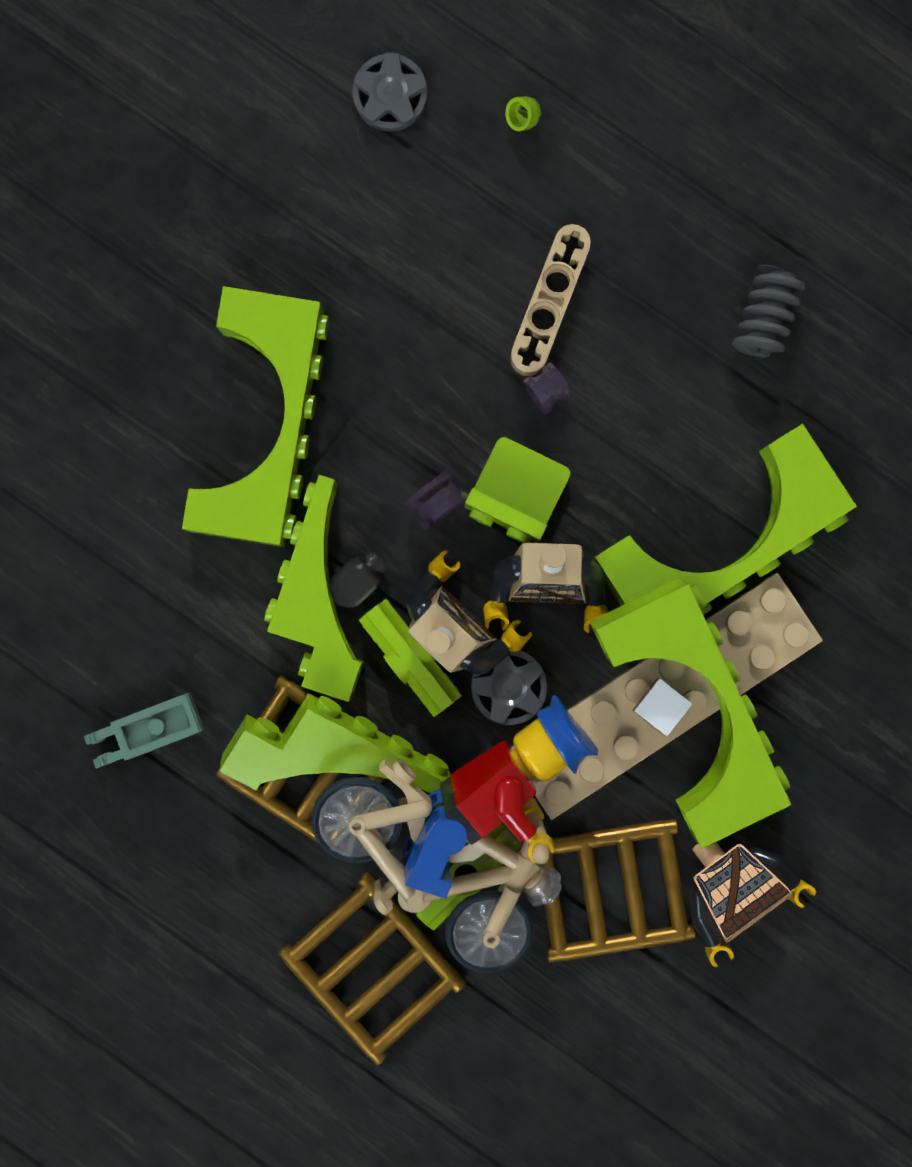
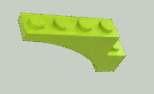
[264,475,364,702]
[219,693,450,793]

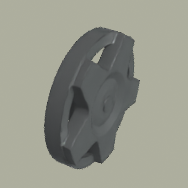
[353,52,428,132]
[471,651,547,725]

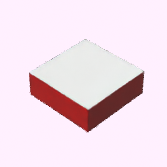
[633,678,692,736]

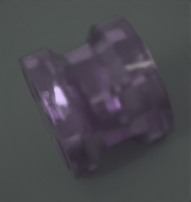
[523,363,573,415]

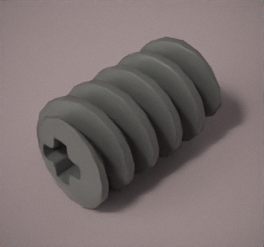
[732,265,806,358]

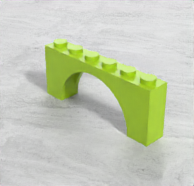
[182,286,329,547]
[592,424,857,615]
[589,578,791,849]

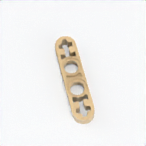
[510,224,591,376]

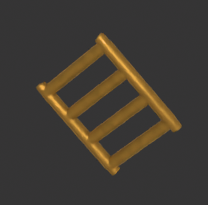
[216,675,384,852]
[538,819,696,963]
[278,872,466,1066]

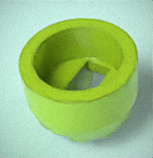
[505,96,541,131]

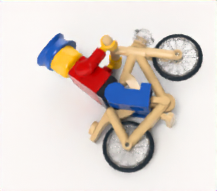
[311,695,599,973]

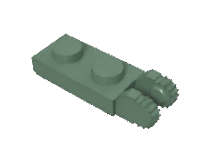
[84,692,204,769]

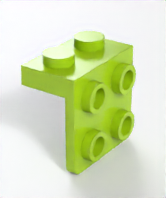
[465,437,570,544]

